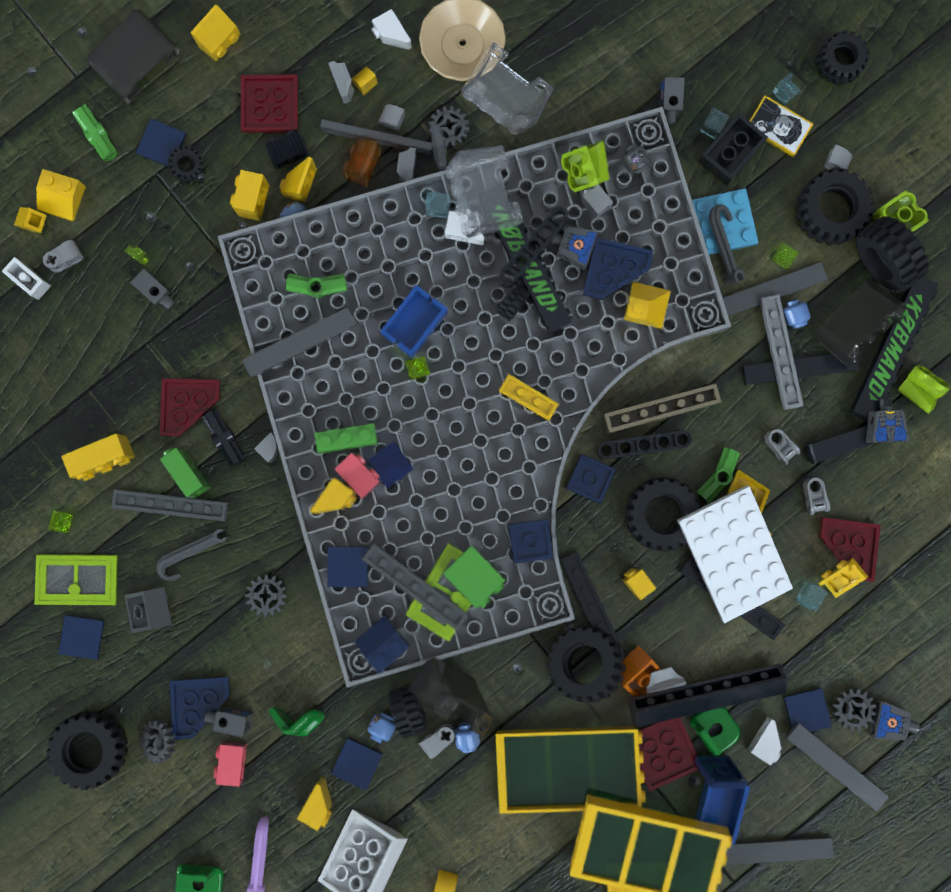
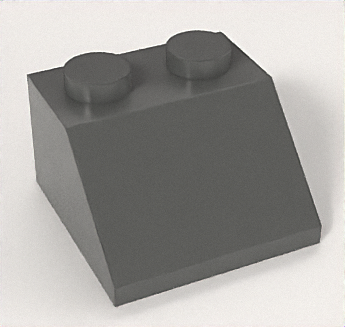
[124,587,171,633]

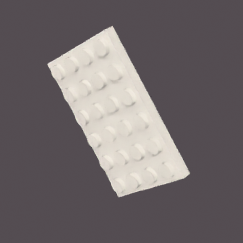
[677,485,793,623]

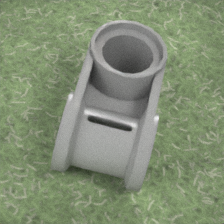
[43,240,83,273]
[764,429,801,465]
[802,478,830,516]
[418,723,455,759]

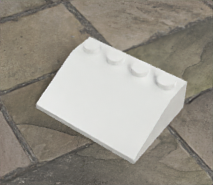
[318,809,408,892]

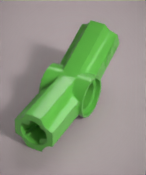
[72,104,118,162]
[286,274,347,298]
[696,447,740,504]

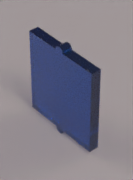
[368,441,414,488]

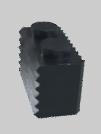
[264,130,310,169]

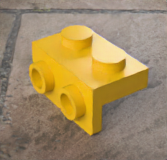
[818,558,868,598]

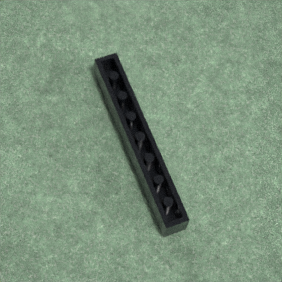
[629,664,787,728]

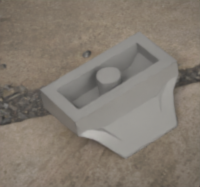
[328,61,354,104]
[397,148,417,183]
[646,667,686,694]

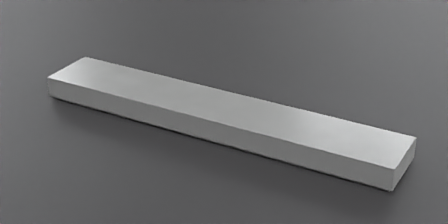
[759,294,804,410]

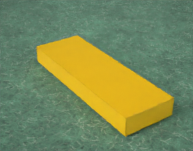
[499,374,559,421]

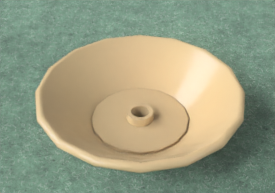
[419,0,506,81]

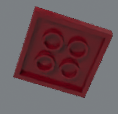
[241,75,298,133]
[624,718,698,792]

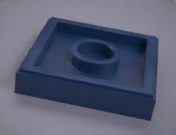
[136,119,187,167]
[565,454,616,504]
[508,519,553,564]
[327,547,368,587]
[58,615,105,660]
[783,688,832,732]
[331,738,383,790]
[694,756,748,789]

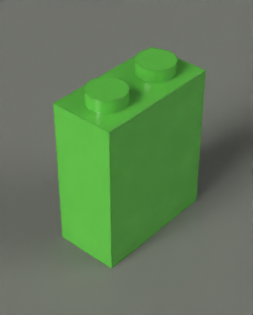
[160,447,211,498]
[443,546,505,609]

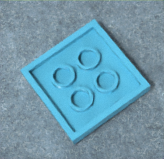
[692,189,759,255]

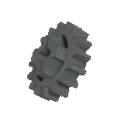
[429,106,470,148]
[245,575,288,617]
[832,688,876,731]
[139,719,177,763]

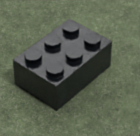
[698,113,768,186]

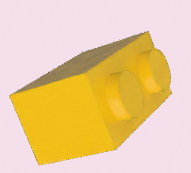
[622,568,656,600]

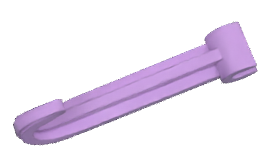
[247,816,269,892]

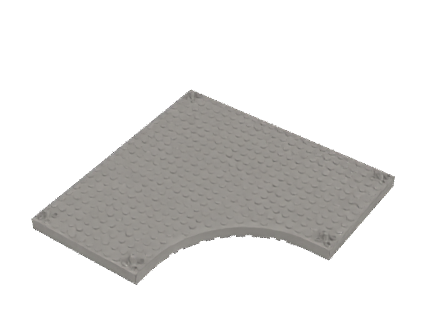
[218,107,731,687]

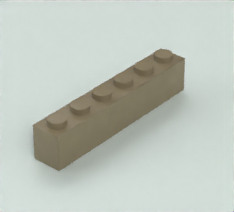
[602,384,721,434]

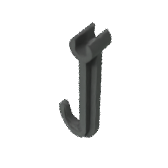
[709,204,745,285]
[156,528,230,581]

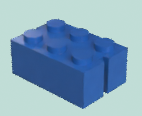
[380,285,448,359]
[695,779,750,845]

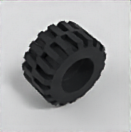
[816,31,869,85]
[388,684,427,739]

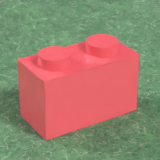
[335,453,380,498]
[214,741,247,787]

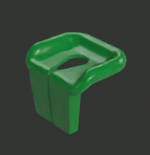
[268,707,325,736]
[691,707,740,756]
[175,864,223,892]

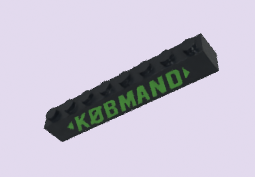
[478,184,573,336]
[848,277,938,422]

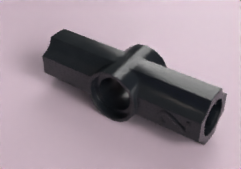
[202,409,245,467]

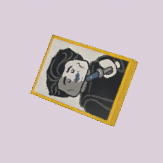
[750,96,813,157]

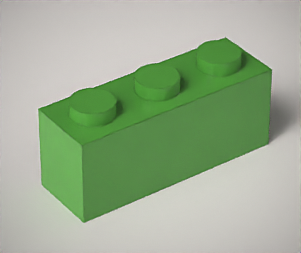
[315,424,379,454]

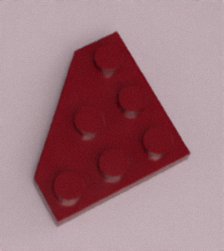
[160,379,221,437]
[819,517,881,582]

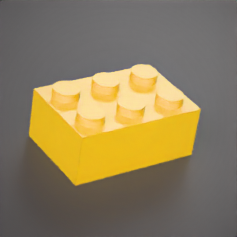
[61,434,135,481]

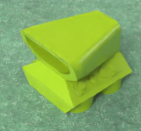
[561,140,610,192]
[871,190,929,232]
[898,364,951,414]

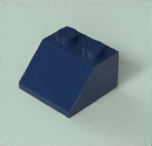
[354,615,411,674]

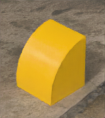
[351,67,378,95]
[14,207,47,233]
[434,869,458,892]

